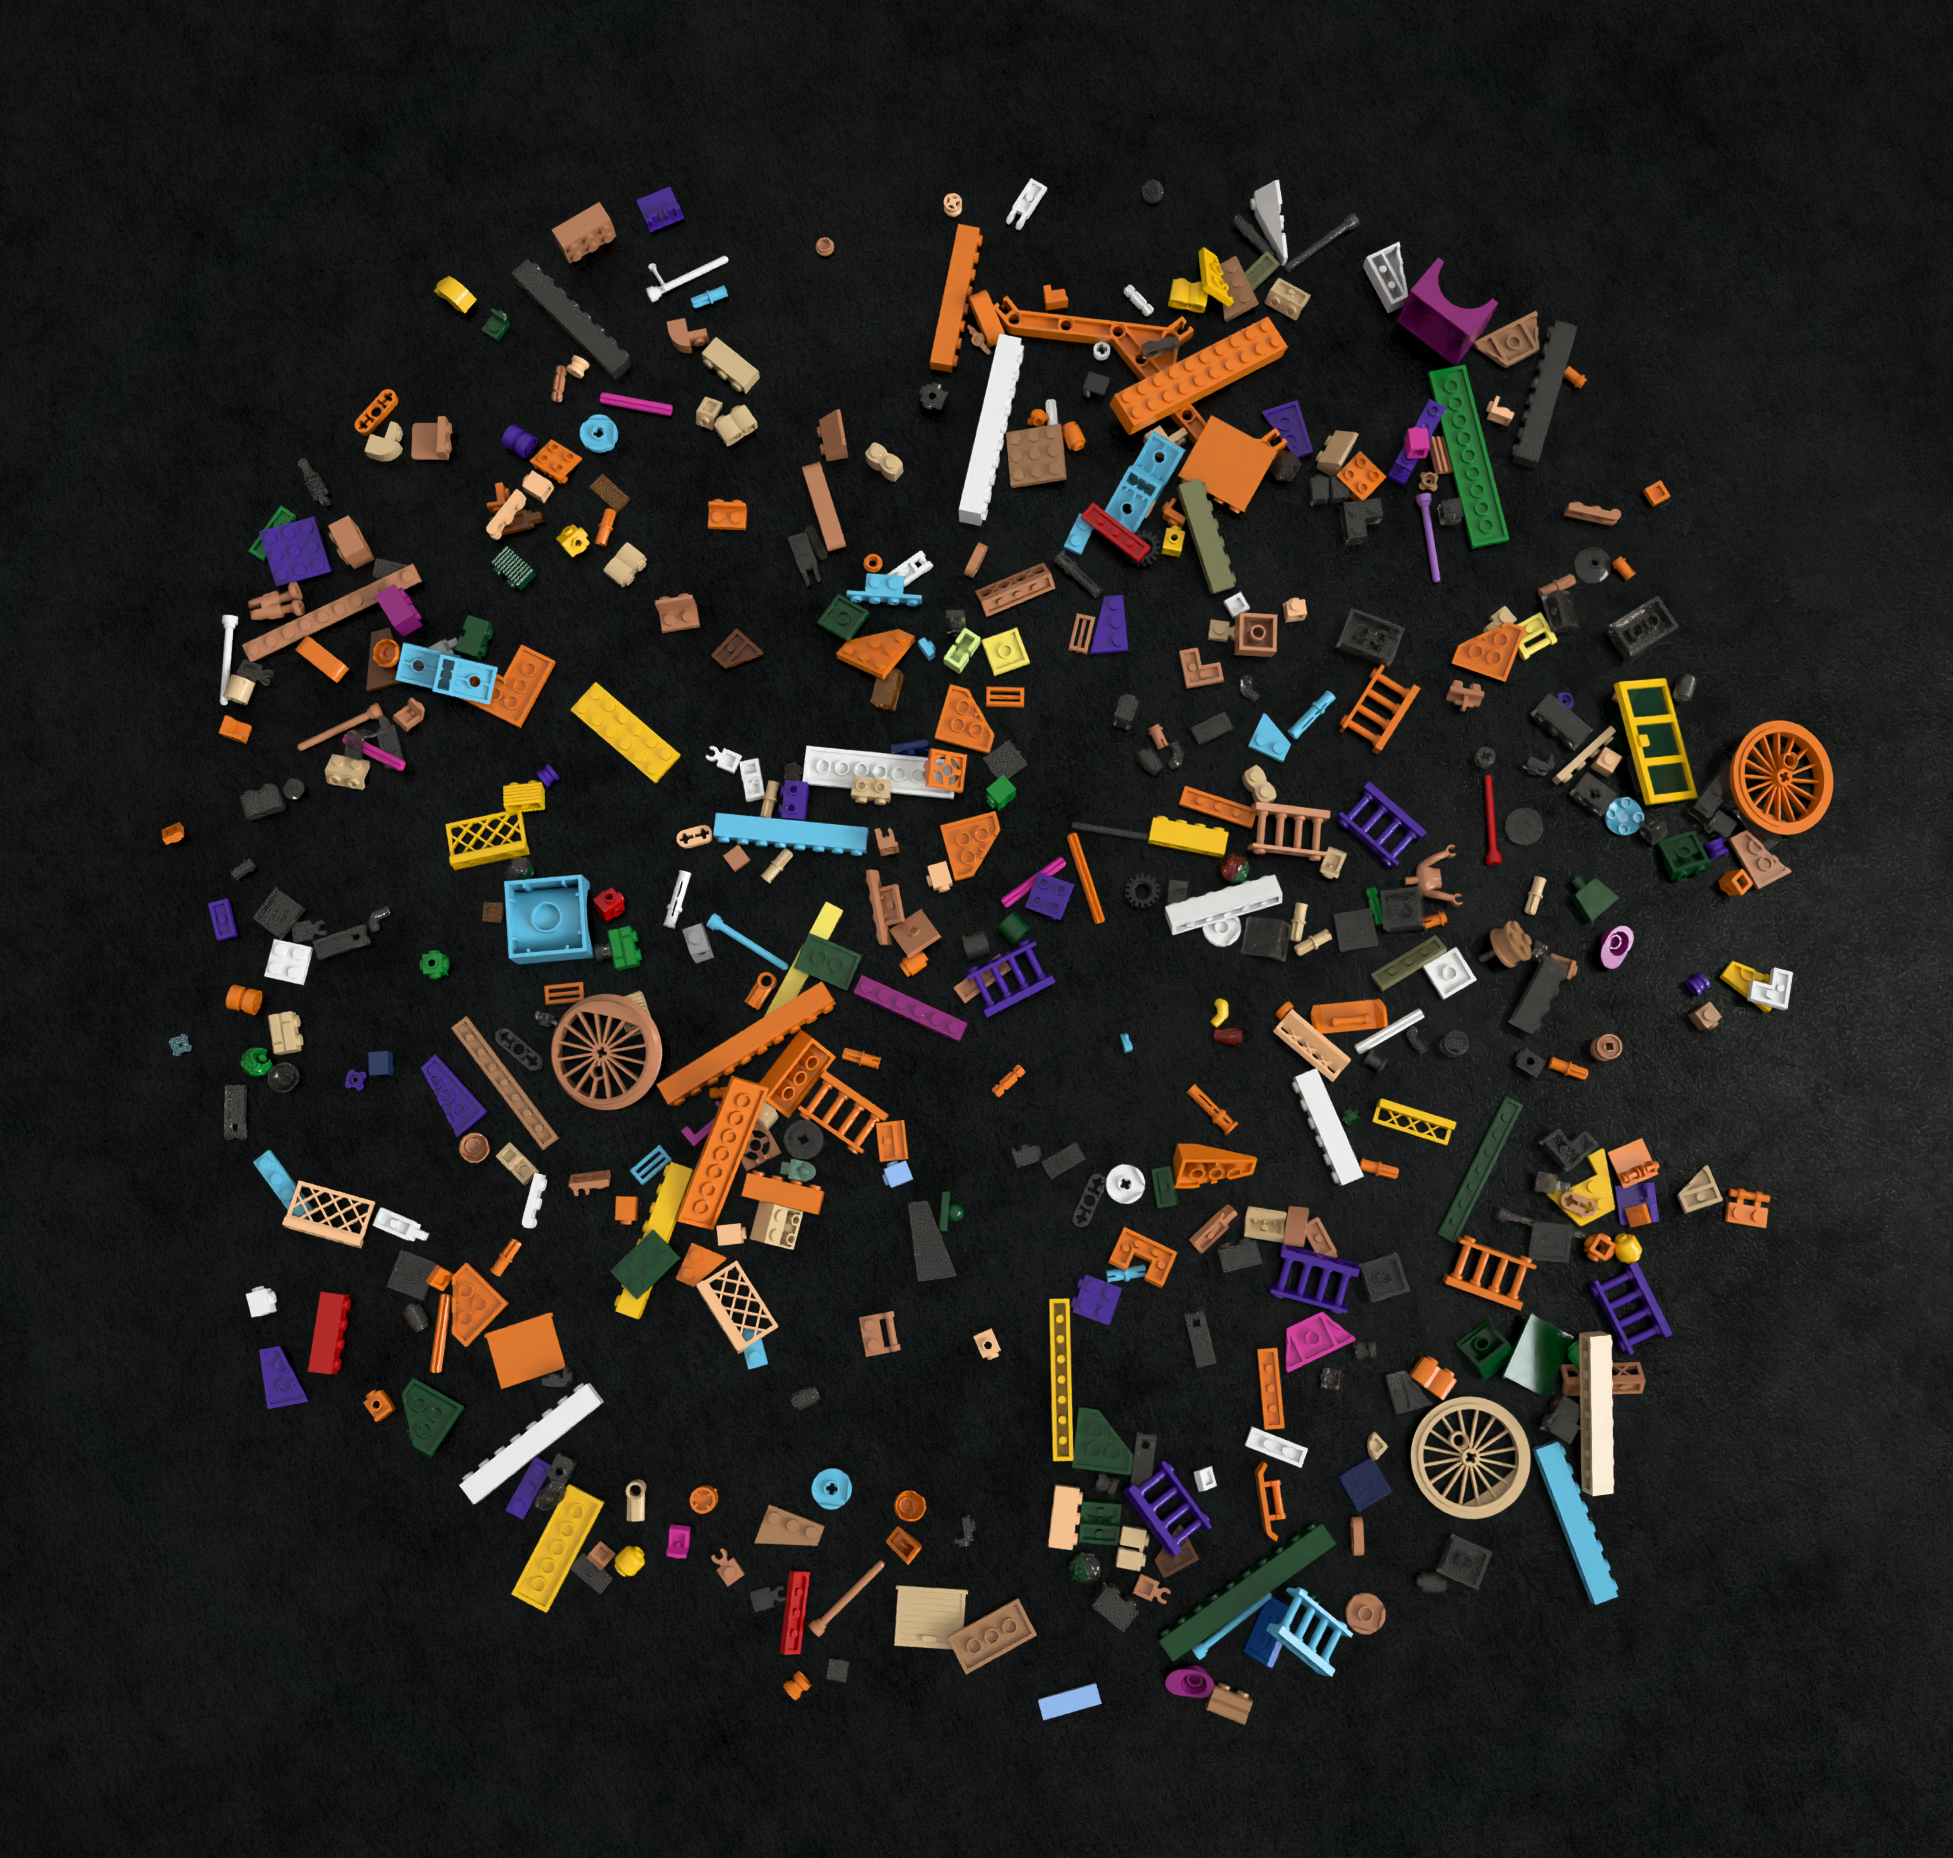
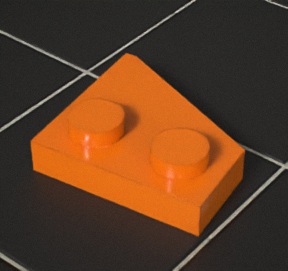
[676,1243,727,1287]

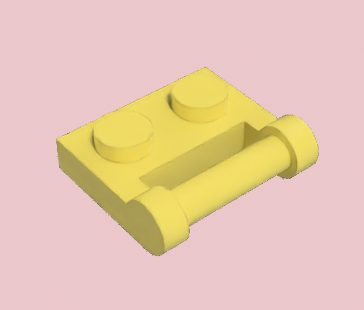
[1518,612,1557,660]

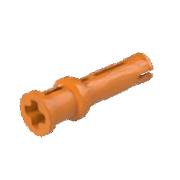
[1186,1084,1238,1135]

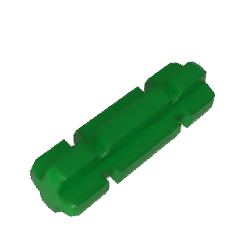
[1366,887,1385,925]

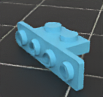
[846,573,922,606]

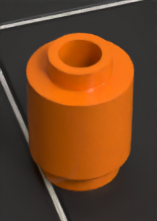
[1062,421,1086,451]
[899,950,928,977]

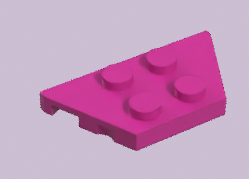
[1285,1312,1356,1373]

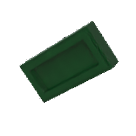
[939,1191,964,1232]

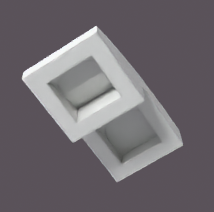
[739,758,765,802]

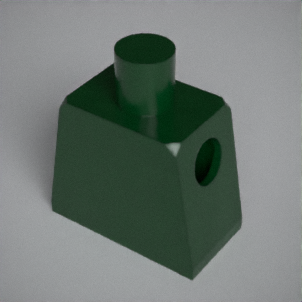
[1571,875,1619,924]

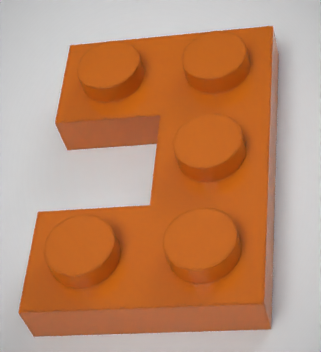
[1108,1227,1177,1288]

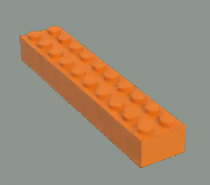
[1110,317,1288,435]

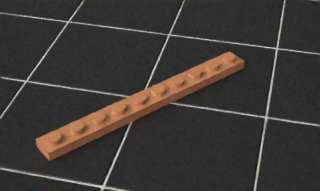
[242,564,422,662]

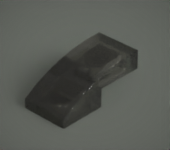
[1041,1142,1086,1179]

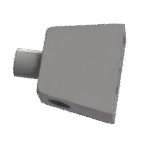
[683,923,714,963]

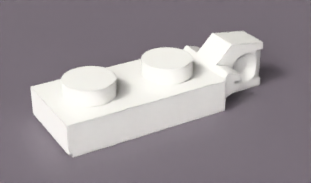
[373,1207,429,1241]

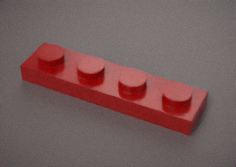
[1081,503,1150,563]
[780,1571,810,1655]

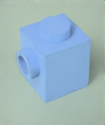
[882,1160,913,1188]

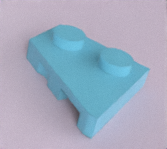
[1248,713,1291,762]

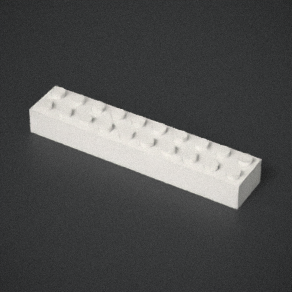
[959,334,1024,526]

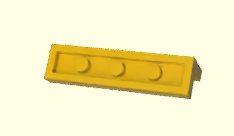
[1372,1098,1456,1146]

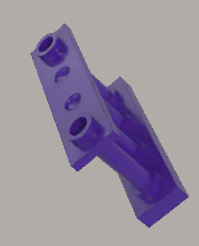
[1387,399,1446,486]
[1337,781,1427,868]
[964,939,1055,1017]
[1269,1243,1360,1314]
[1590,1262,1672,1355]
[1123,1461,1212,1557]

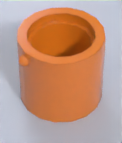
[690,1485,718,1514]

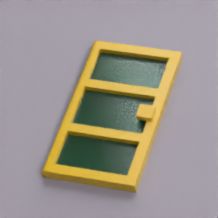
[1614,678,1698,805]

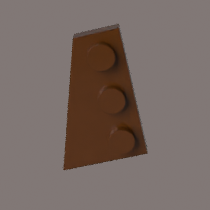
[366,628,404,692]

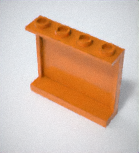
[1178,415,1278,514]

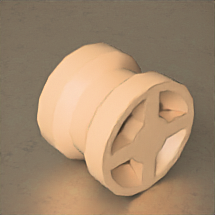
[944,193,962,217]
[566,355,590,379]

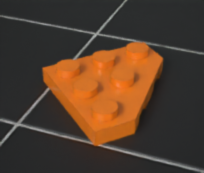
[1451,622,1526,682]
[836,629,915,680]
[935,684,994,754]
[940,811,1000,881]
[452,1263,509,1347]

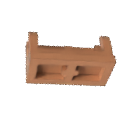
[875,828,899,856]

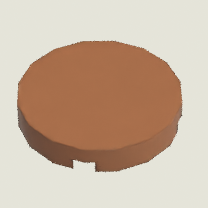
[1345,1593,1385,1634]

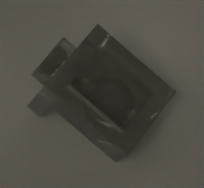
[542,1366,573,1387]

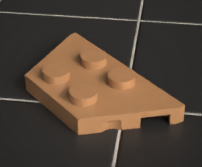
[1473,311,1539,368]

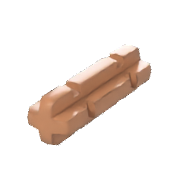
[551,366,567,402]

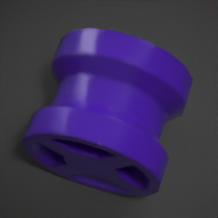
[536,763,559,787]
[1704,838,1729,859]
[1685,972,1711,997]

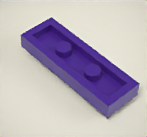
[505,1456,554,1520]

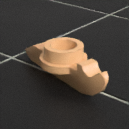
[967,325,992,355]

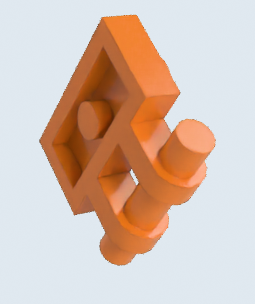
[1725,1188,1770,1228]

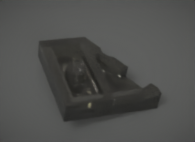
[1384,1370,1433,1414]

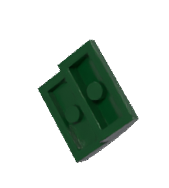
[1079,1499,1121,1546]

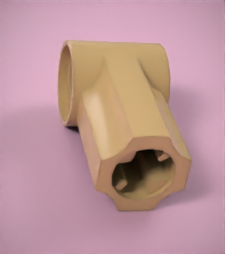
[626,1479,646,1521]

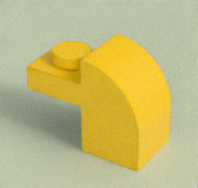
[434,276,477,313]

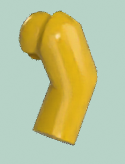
[1210,998,1228,1028]

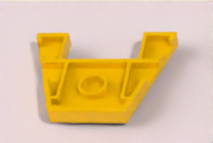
[1535,1148,1615,1227]

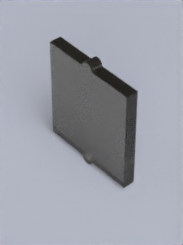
[983,740,1028,779]

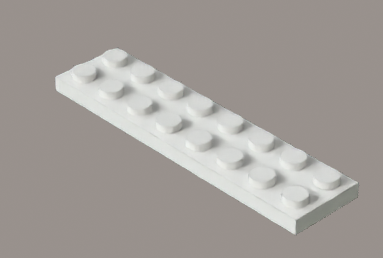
[802,746,957,799]

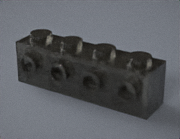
[1508,954,1569,1035]

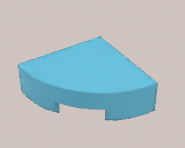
[1120,1033,1133,1053]

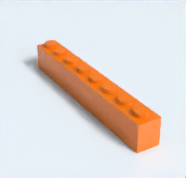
[930,224,983,373]

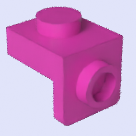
[666,1524,691,1559]

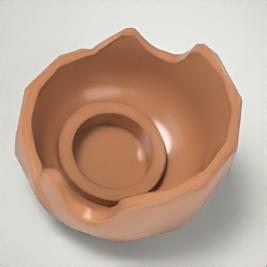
[459,1133,490,1163]

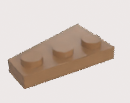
[755,1504,825,1546]

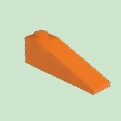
[1173,1144,1257,1188]

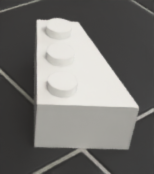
[1363,242,1408,313]

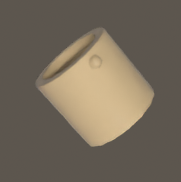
[223,675,255,705]

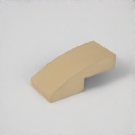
[496,1142,539,1185]

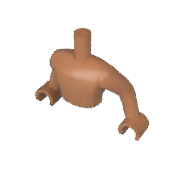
[1404,845,1462,907]

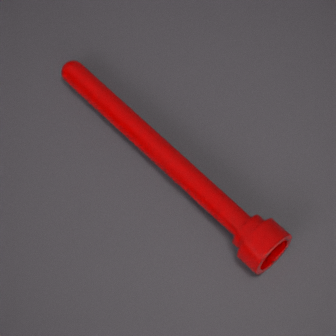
[1484,774,1502,865]

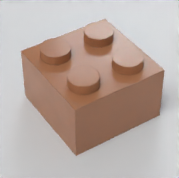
[328,515,374,569]
[1234,612,1277,657]

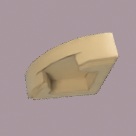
[1367,1432,1388,1461]

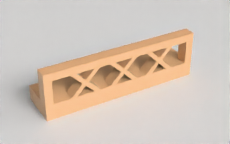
[1273,1009,1351,1082]

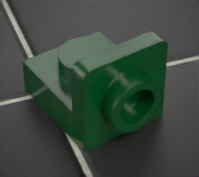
[481,308,510,342]

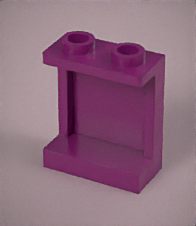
[681,1100,721,1148]

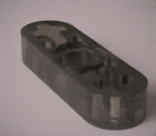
[495,1028,543,1071]
[1072,1174,1106,1227]

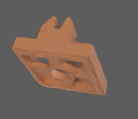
[741,1122,781,1172]

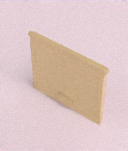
[894,1585,968,1649]

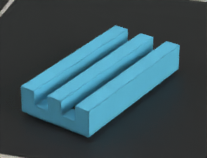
[630,1145,672,1185]

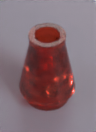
[1214,1027,1242,1046]

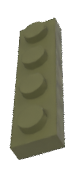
[1371,935,1447,991]

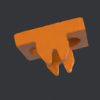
[922,748,967,793]

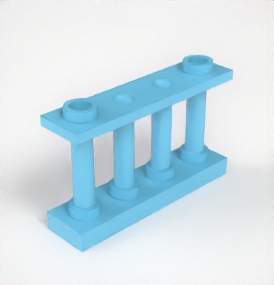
[1266,1587,1353,1677]

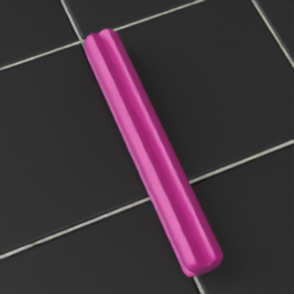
[600,393,673,416]
[342,734,406,771]
[1001,857,1066,908]

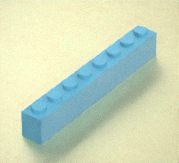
[713,813,869,856]
[1532,1440,1618,1605]

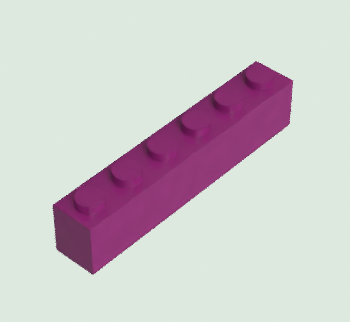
[854,975,967,1043]

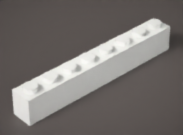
[459,1383,604,1504]

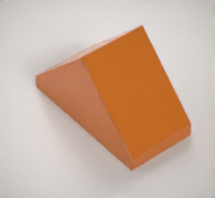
[885,1526,922,1565]

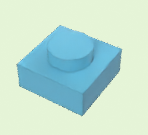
[918,638,936,661]

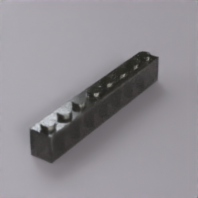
[511,259,631,380]
[1511,320,1578,468]

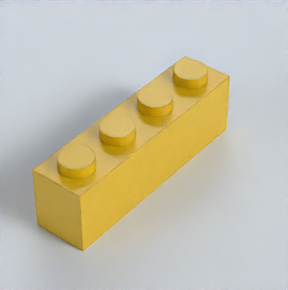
[1148,816,1229,858]

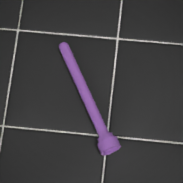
[1416,493,1440,582]

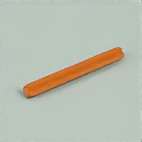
[1067,833,1105,924]

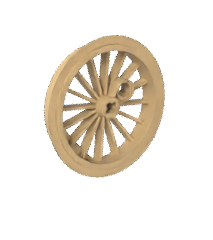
[1411,1397,1531,1519]

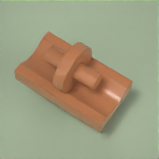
[1446,680,1484,712]

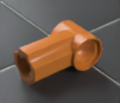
[744,972,777,1010]

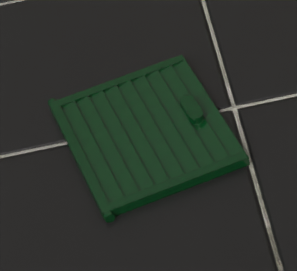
[1502,1312,1573,1398]

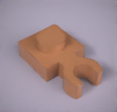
[711,1548,745,1586]
[1133,1573,1171,1604]

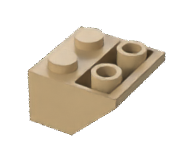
[750,1201,803,1250]

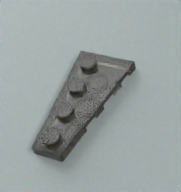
[908,1201,957,1281]

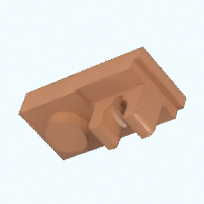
[569,1170,611,1196]

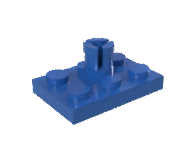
[1244,1597,1294,1668]

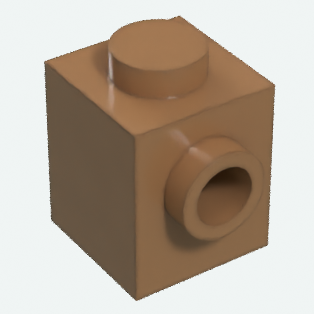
[1688,1002,1722,1031]

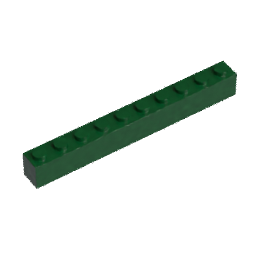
[1158,1522,1336,1662]

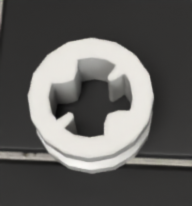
[1093,341,1110,361]

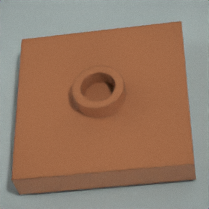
[889,909,941,958]

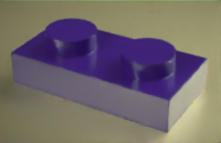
[208,898,238,941]

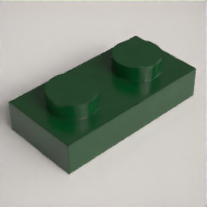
[1151,1166,1178,1208]

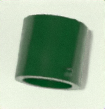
[997,912,1030,946]

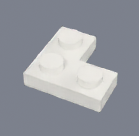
[1747,967,1793,1010]

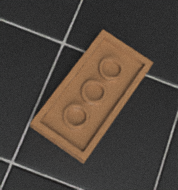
[947,1598,1037,1674]

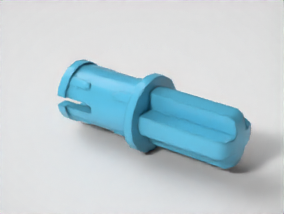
[691,285,728,309]

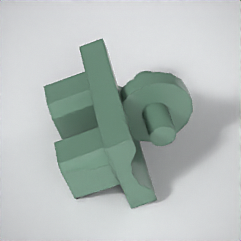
[780,1159,816,1182]

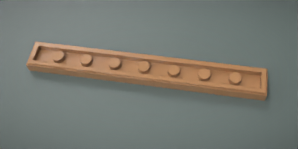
[451,1016,559,1150]

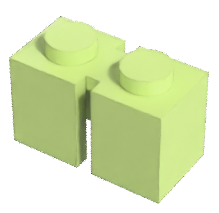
[944,627,980,674]

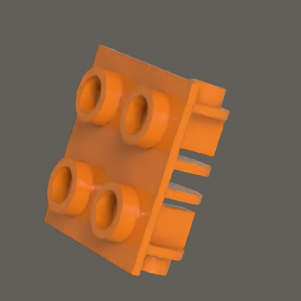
[530,439,582,484]
[1336,451,1386,502]
[1608,1138,1659,1189]

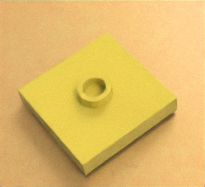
[981,628,1030,676]

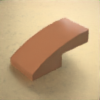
[1284,1206,1309,1247]

